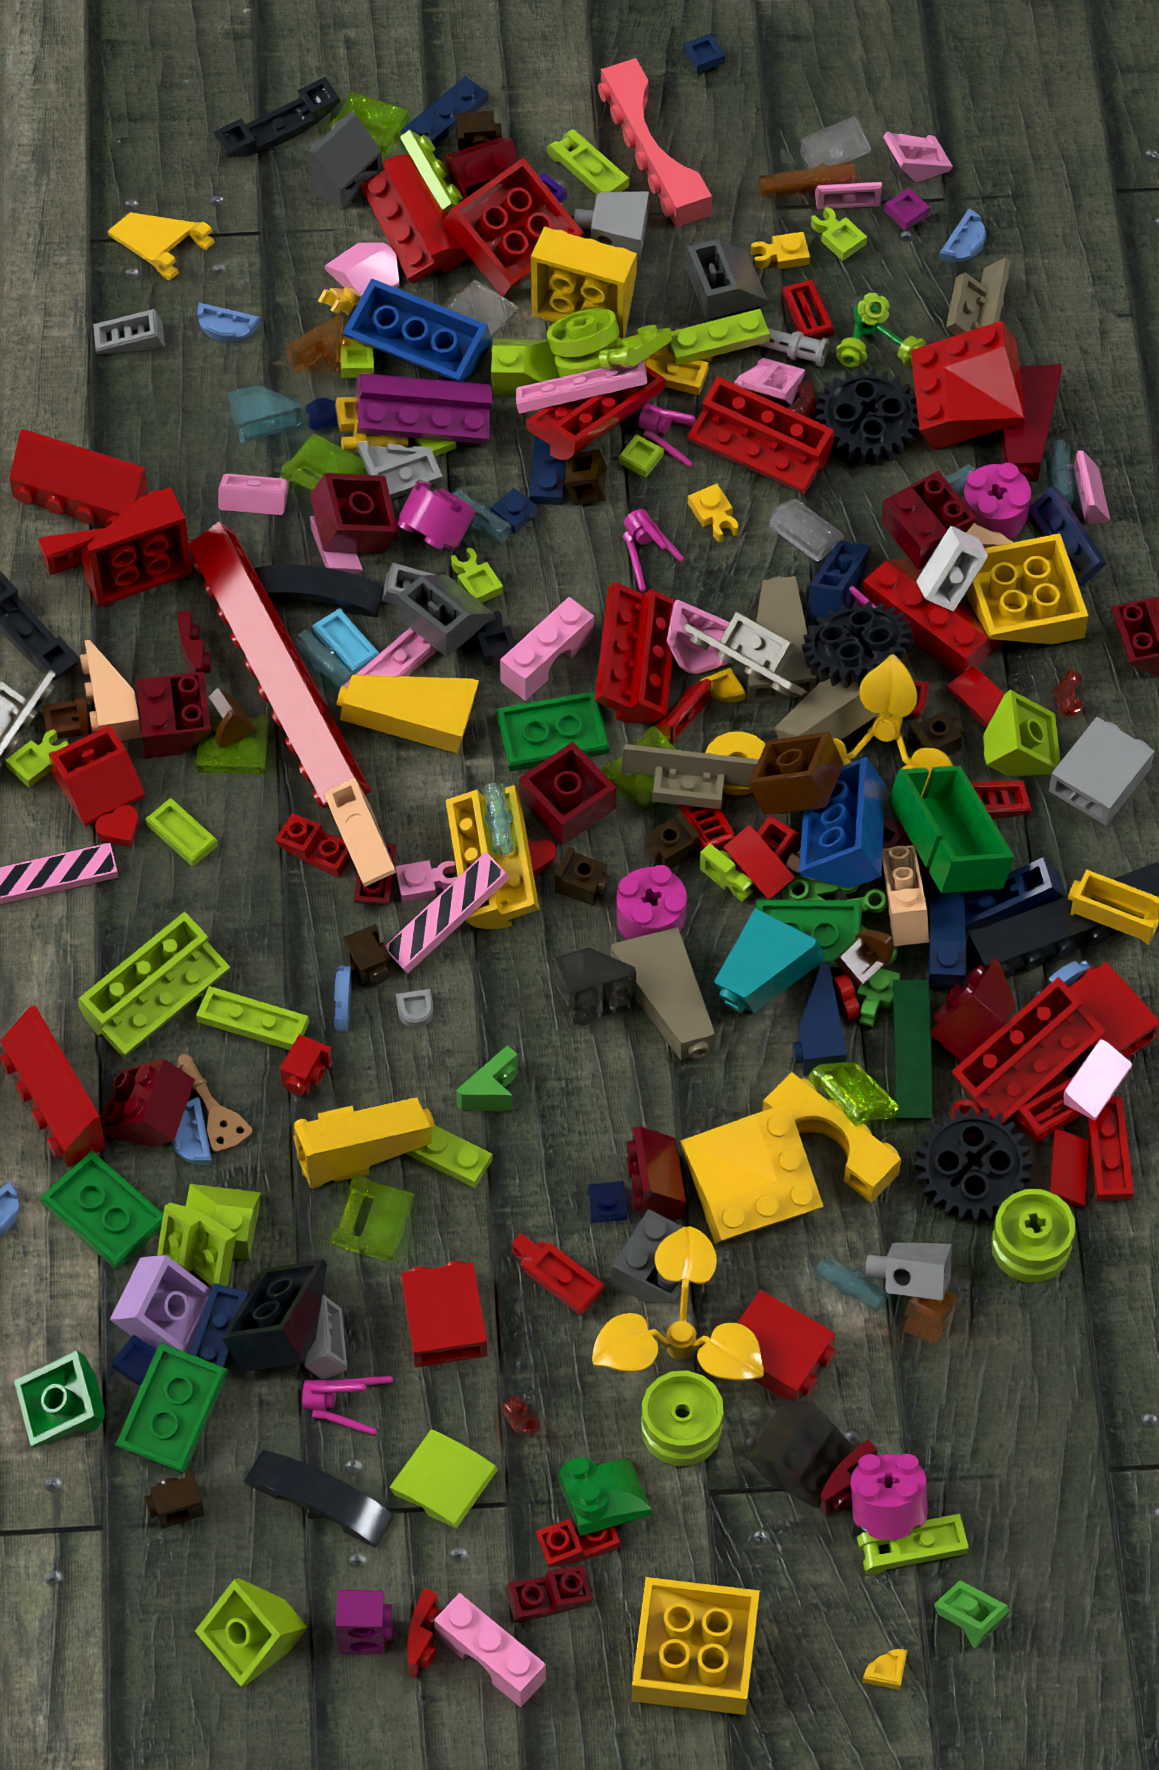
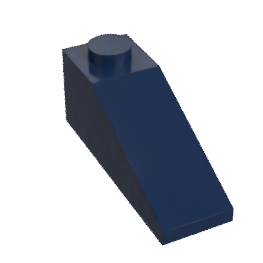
[809,541,871,623]
[964,857,1067,931]
[927,889,966,990]
[792,961,847,1076]

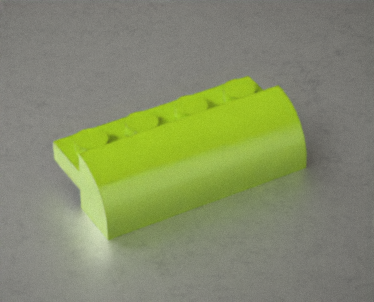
[78,912,230,1058]

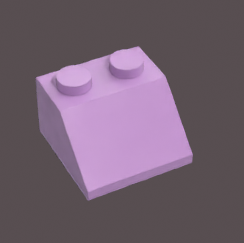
[110,1255,211,1353]

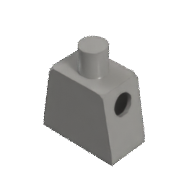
[574,191,649,260]
[866,1243,952,1300]

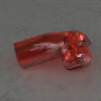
[788,381,818,418]
[1053,670,1082,716]
[502,1395,540,1434]

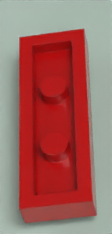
[1087,1097,1134,1201]

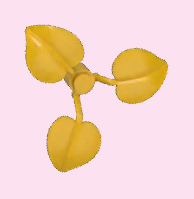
[833,654,953,797]
[592,1226,764,1381]

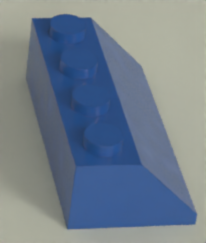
[343,278,492,382]
[799,757,886,888]

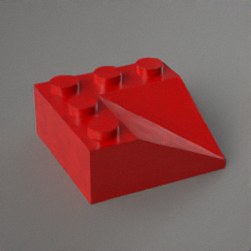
[442,157,584,298]
[911,320,1026,450]
[82,487,193,607]

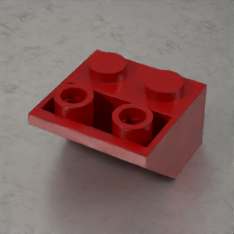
[49,725,146,827]

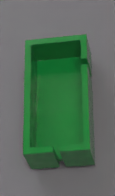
[888,766,1015,893]

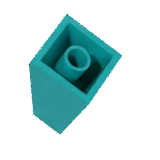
[714,908,825,1014]

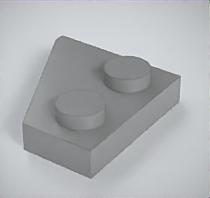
[357,441,443,500]

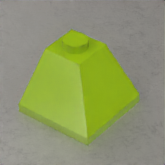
[491,339,558,396]
[983,690,1061,776]
[186,1184,262,1260]
[195,1578,308,1687]

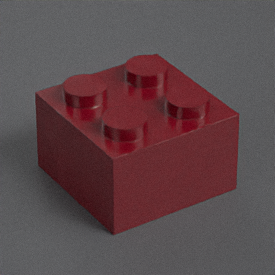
[310,473,399,554]
[519,741,617,846]

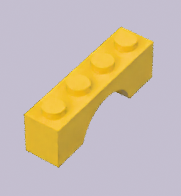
[763,1072,901,1203]

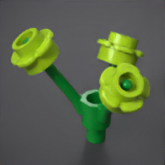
[836,293,926,368]

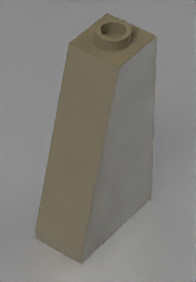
[747,576,817,704]
[774,678,880,740]
[610,927,715,1060]

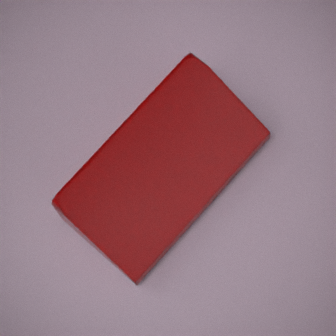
[651,678,711,745]
[1049,1129,1089,1208]

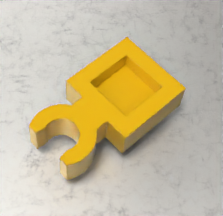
[751,232,810,269]
[318,286,362,316]
[688,484,738,543]

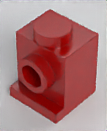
[280,1034,333,1096]

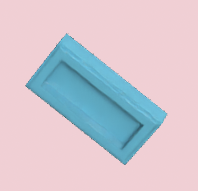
[312,608,380,676]

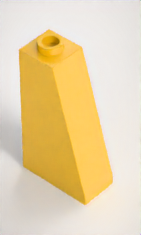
[336,675,479,754]
[294,1097,435,1188]

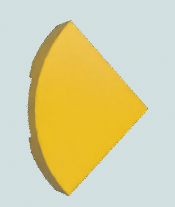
[700,667,746,702]
[862,1649,907,1690]

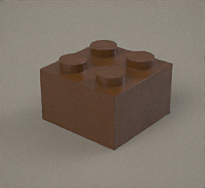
[749,732,844,815]

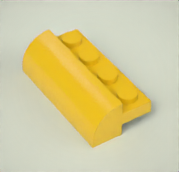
[446,785,539,929]

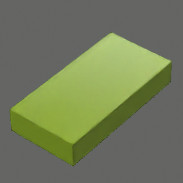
[145,798,218,867]

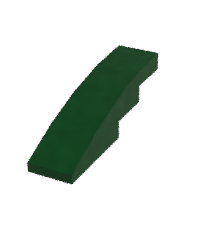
[893,980,932,1119]

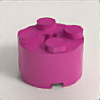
[963,463,1031,539]
[397,480,476,551]
[616,865,687,940]
[851,1454,928,1540]

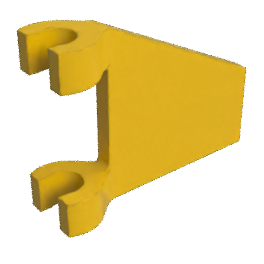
[108,212,215,281]

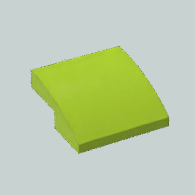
[157,1203,236,1286]
[390,1429,498,1528]

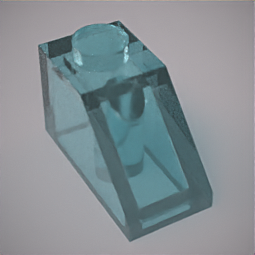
[227,385,303,443]

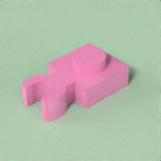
[395,860,458,902]

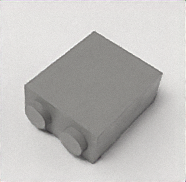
[1049,717,1155,826]

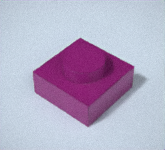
[884,188,930,231]

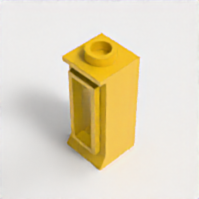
[1068,869,1159,945]

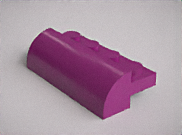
[355,373,492,444]

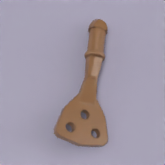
[177,1053,252,1153]

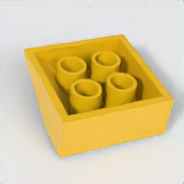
[531,227,637,340]
[966,533,1088,644]
[680,1103,824,1244]
[632,1577,760,1715]

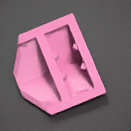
[883,132,953,183]
[325,243,399,295]
[734,358,805,405]
[667,599,730,675]

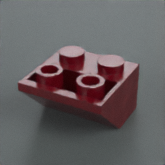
[444,136,518,201]
[881,470,977,570]
[1111,597,1159,677]
[136,671,211,759]
[930,958,1016,1062]
[101,1058,195,1147]
[626,1126,686,1220]

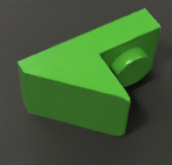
[456,1045,518,1111]
[934,1580,1010,1648]

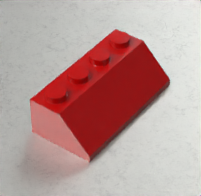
[9,429,148,527]
[862,559,1006,677]
[0,1005,106,1167]

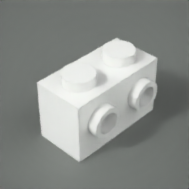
[916,526,988,612]

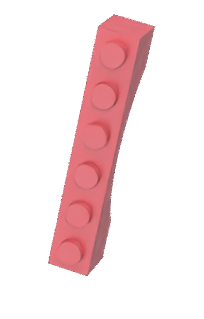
[598,58,712,228]

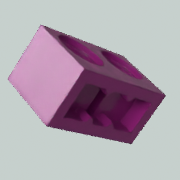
[336,1590,393,1654]

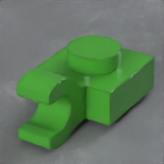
[856,968,901,1027]

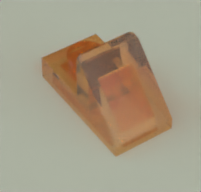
[286,314,345,373]
[904,1290,959,1344]

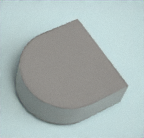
[395,989,433,1028]

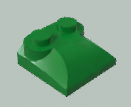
[14,1351,105,1448]
[558,1457,652,1536]

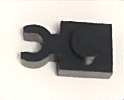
[477,611,516,666]

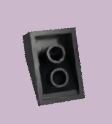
[222,1259,327,1372]

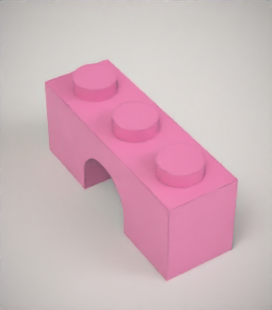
[500,597,594,701]
[434,1593,546,1707]

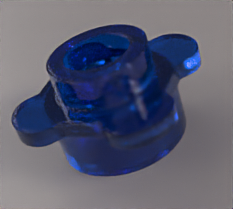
[306,398,338,430]

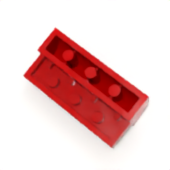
[360,155,470,284]
[526,365,666,460]
[688,376,834,495]
[595,582,676,724]
[951,976,1106,1124]

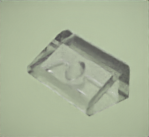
[800,116,871,175]
[769,499,845,561]

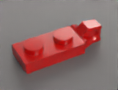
[511,1233,605,1316]

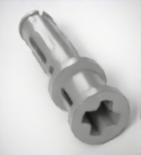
[758,328,830,367]

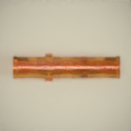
[759,161,856,196]

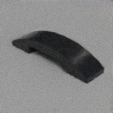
[214,77,340,158]
[254,564,384,617]
[0,571,81,681]
[244,1450,394,1548]

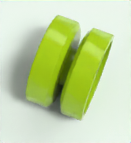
[547,308,622,378]
[992,1189,1075,1283]
[641,1370,724,1466]

